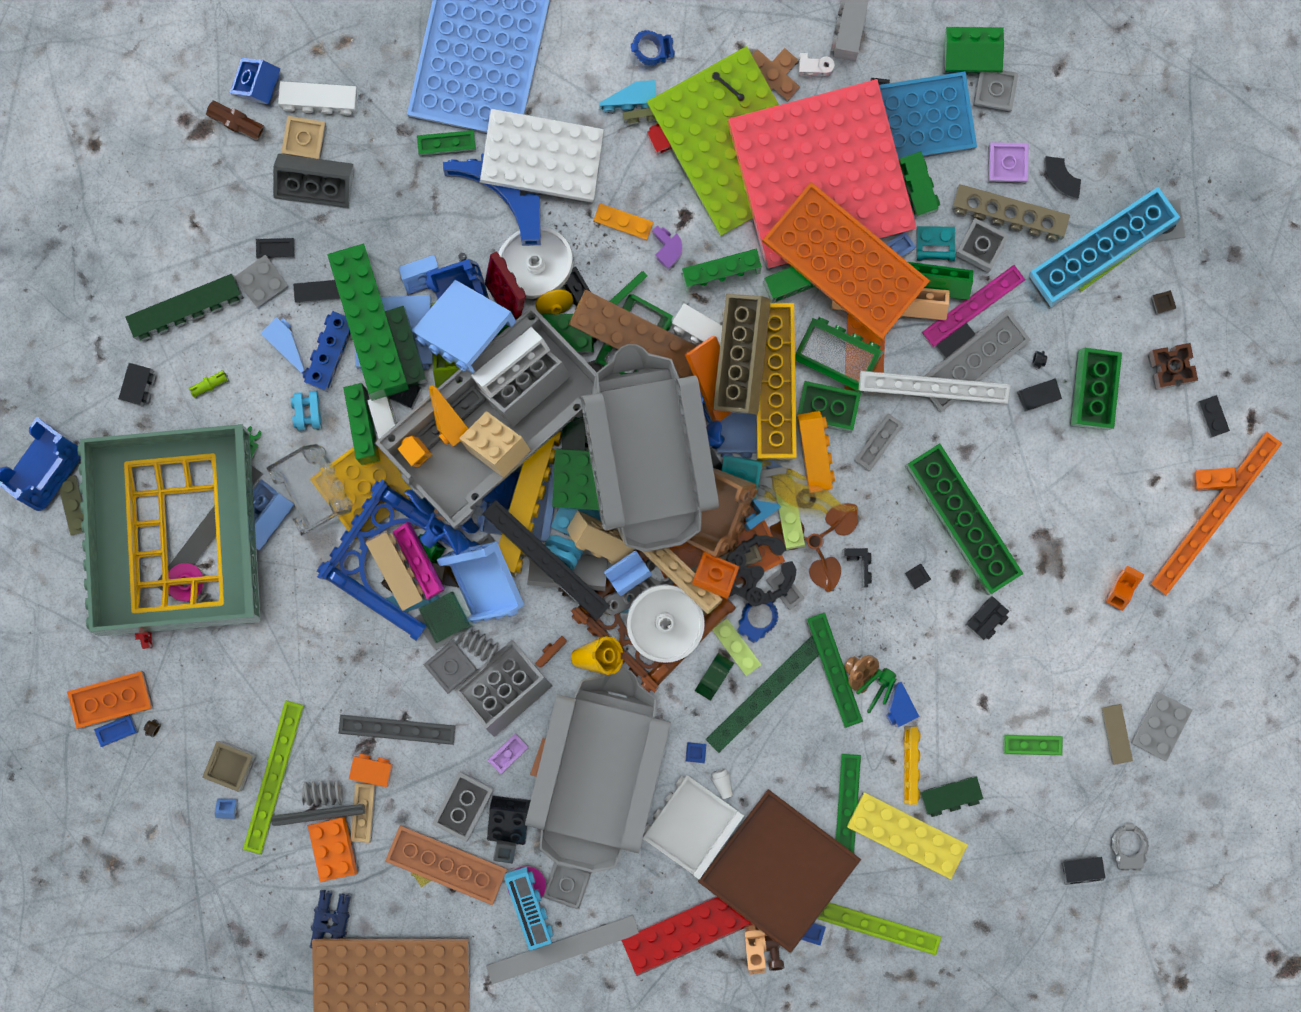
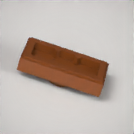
[535,636,567,668]

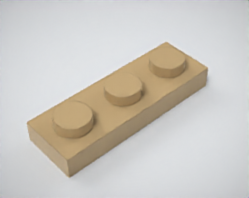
[350,783,376,843]

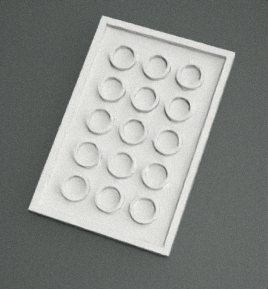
[480,109,604,203]

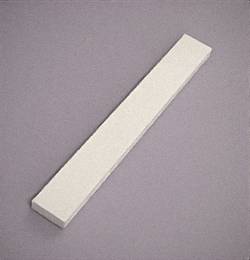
[858,371,1010,404]

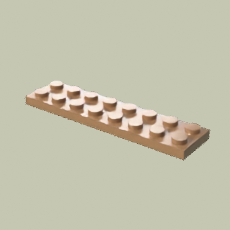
[568,290,697,378]

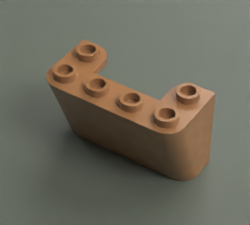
[686,468,758,557]

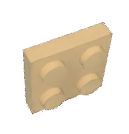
[281,116,326,159]

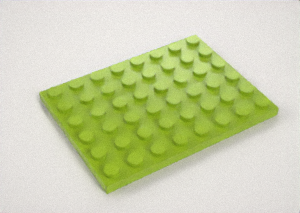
[647,46,779,236]

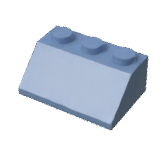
[253,479,294,550]

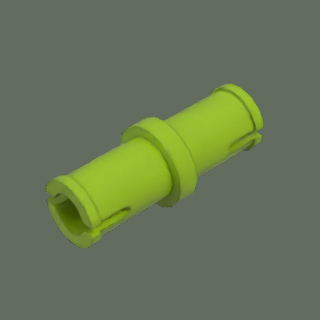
[189,370,228,398]

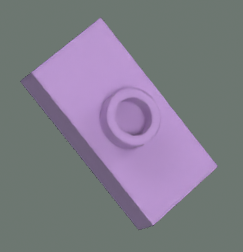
[487,733,529,774]

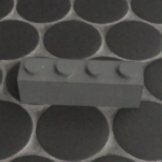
[273,154,353,208]

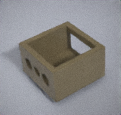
[202,741,256,792]

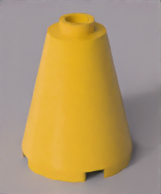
[571,636,623,675]

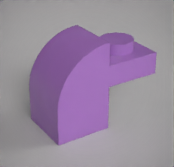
[652,225,682,271]

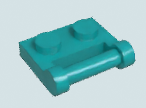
[916,226,955,261]

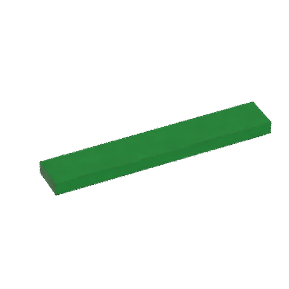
[806,612,863,728]
[835,753,861,853]

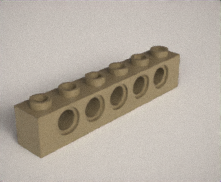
[952,184,1070,241]

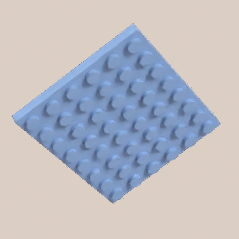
[407,0,550,133]

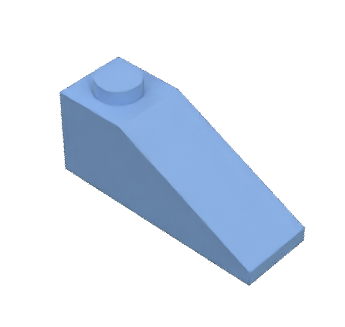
[260,317,305,374]

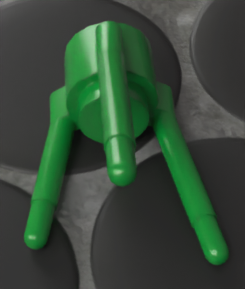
[856,668,897,713]

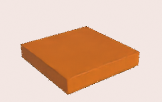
[692,552,739,599]

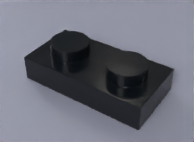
[1198,395,1230,438]

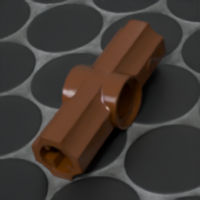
[206,100,265,141]

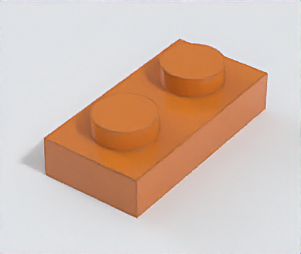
[1196,467,1237,491]

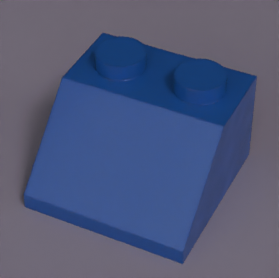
[230,58,281,104]
[886,682,920,727]

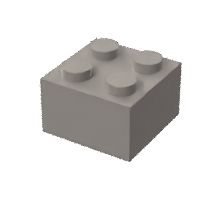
[955,218,1009,273]

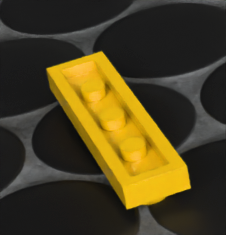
[904,726,921,805]

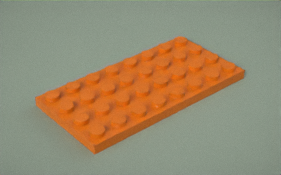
[762,182,930,340]

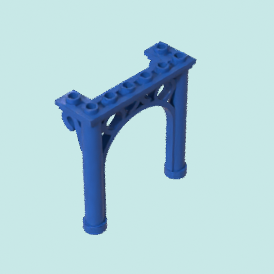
[317,480,480,641]

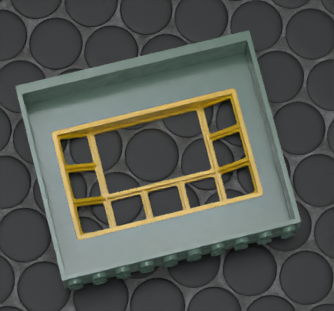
[78,424,261,636]

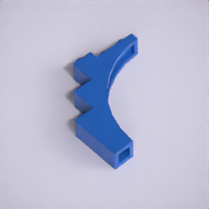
[443,153,541,246]

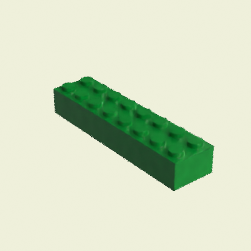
[327,243,409,401]
[905,443,1024,595]

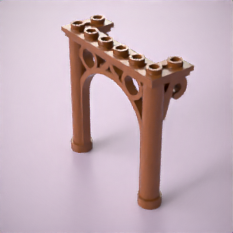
[571,549,736,693]

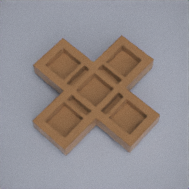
[752,48,800,102]

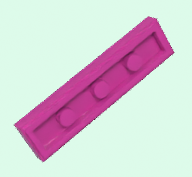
[393,522,445,599]

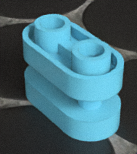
[291,391,322,431]
[545,535,583,571]

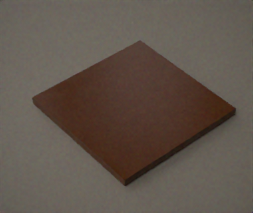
[698,789,861,953]

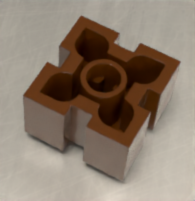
[1149,343,1198,390]

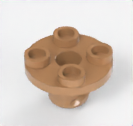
[844,655,879,693]

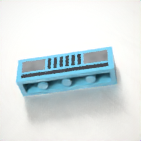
[505,867,554,951]

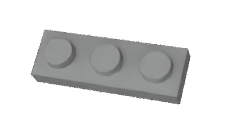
[855,413,904,471]

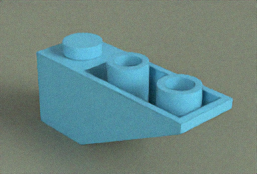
[599,80,656,112]

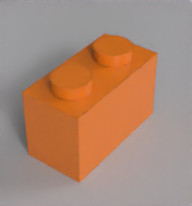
[349,753,393,787]

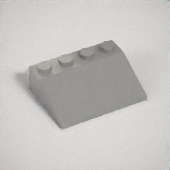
[474,351,571,427]
[454,640,552,737]

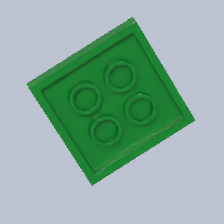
[552,448,599,510]

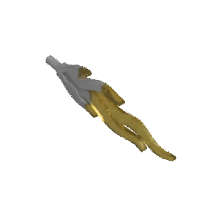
[721,459,858,514]

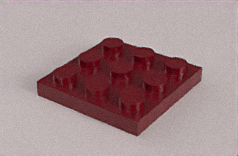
[485,251,526,320]

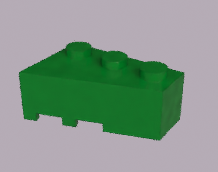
[899,151,940,219]

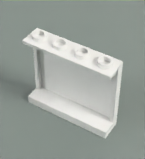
[643,775,744,879]

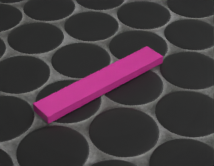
[922,265,1026,347]

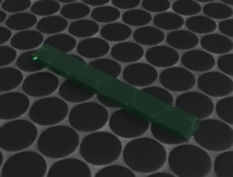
[705,636,819,753]

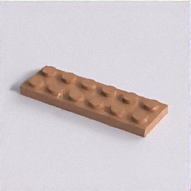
[385,825,507,905]

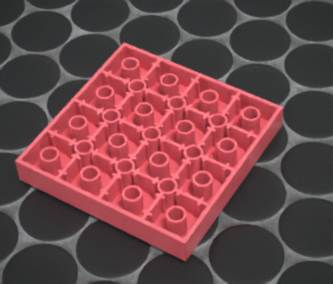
[727,79,917,269]

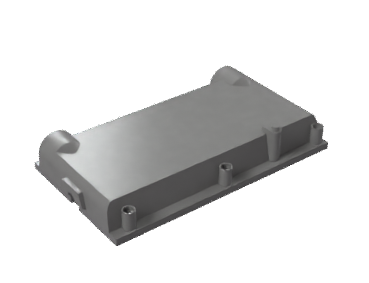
[375,306,597,529]

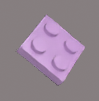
[989,142,1029,182]

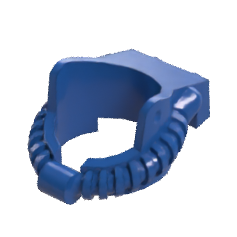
[630,30,675,66]
[737,602,779,643]

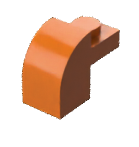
[1106,565,1144,611]

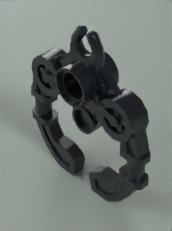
[726,534,797,606]

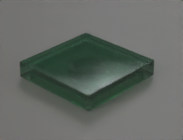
[419,591,470,643]

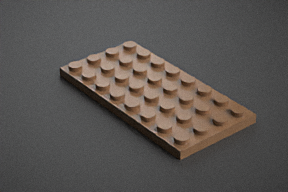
[312,939,469,1012]

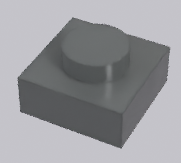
[493,840,516,864]

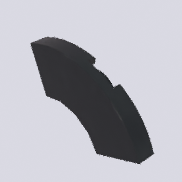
[1044,156,1081,199]

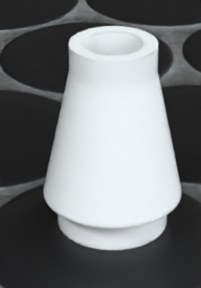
[711,769,733,799]

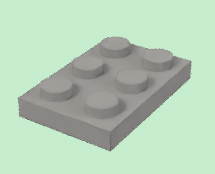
[1131,692,1192,761]

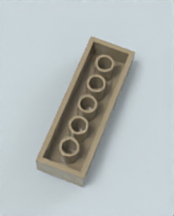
[713,293,771,415]

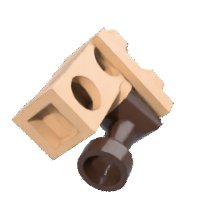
[745,925,785,975]

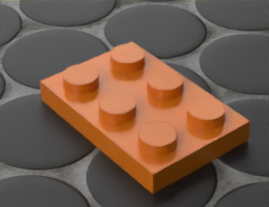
[307,817,358,882]

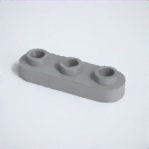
[603,586,642,615]

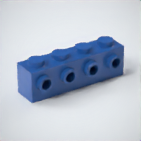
[303,311,351,392]

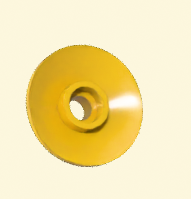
[535,289,573,315]

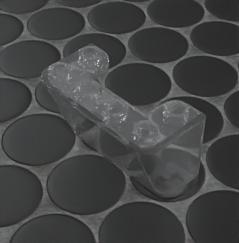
[267,444,353,536]

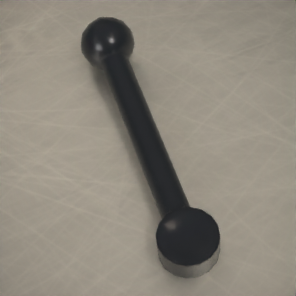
[712,72,745,101]

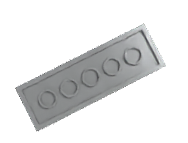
[925,310,1031,412]

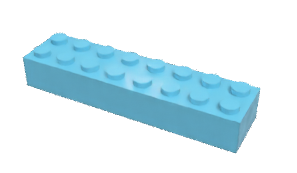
[1029,187,1181,307]

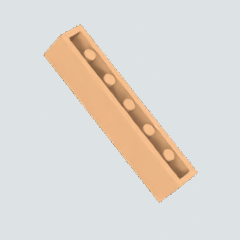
[831,288,949,320]

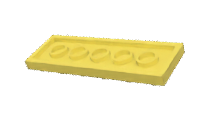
[847,792,968,879]

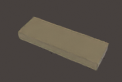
[1102,704,1133,765]

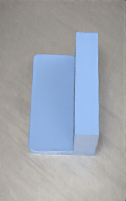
[399,255,439,294]
[604,551,652,597]

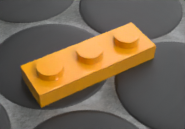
[593,203,654,241]

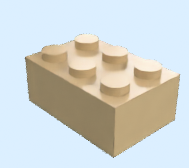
[459,411,531,478]
[566,510,635,565]

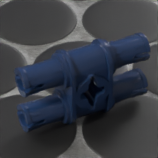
[309,890,351,948]

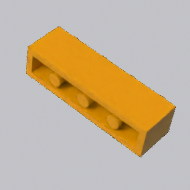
[797,411,835,493]

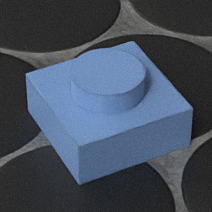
[215,799,237,819]

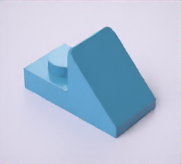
[744,500,781,532]

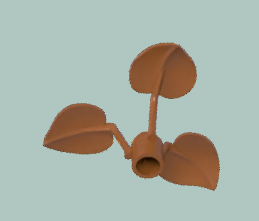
[770,503,858,592]

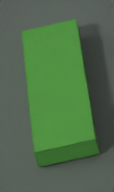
[1004,735,1063,756]

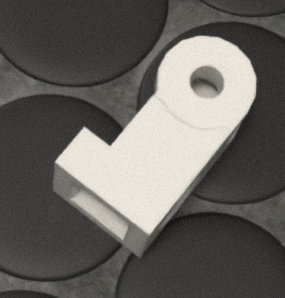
[798,53,835,76]

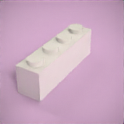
[278,81,358,115]
[471,327,550,399]

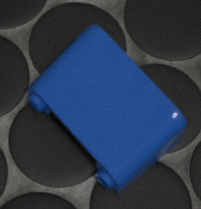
[426,259,498,335]
[0,417,81,511]

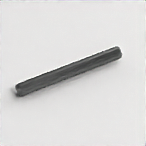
[271,804,365,826]

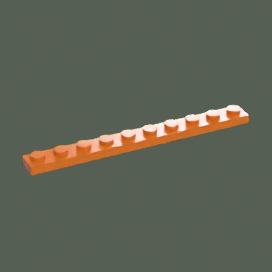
[1150,432,1282,596]

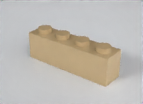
[366,530,424,611]

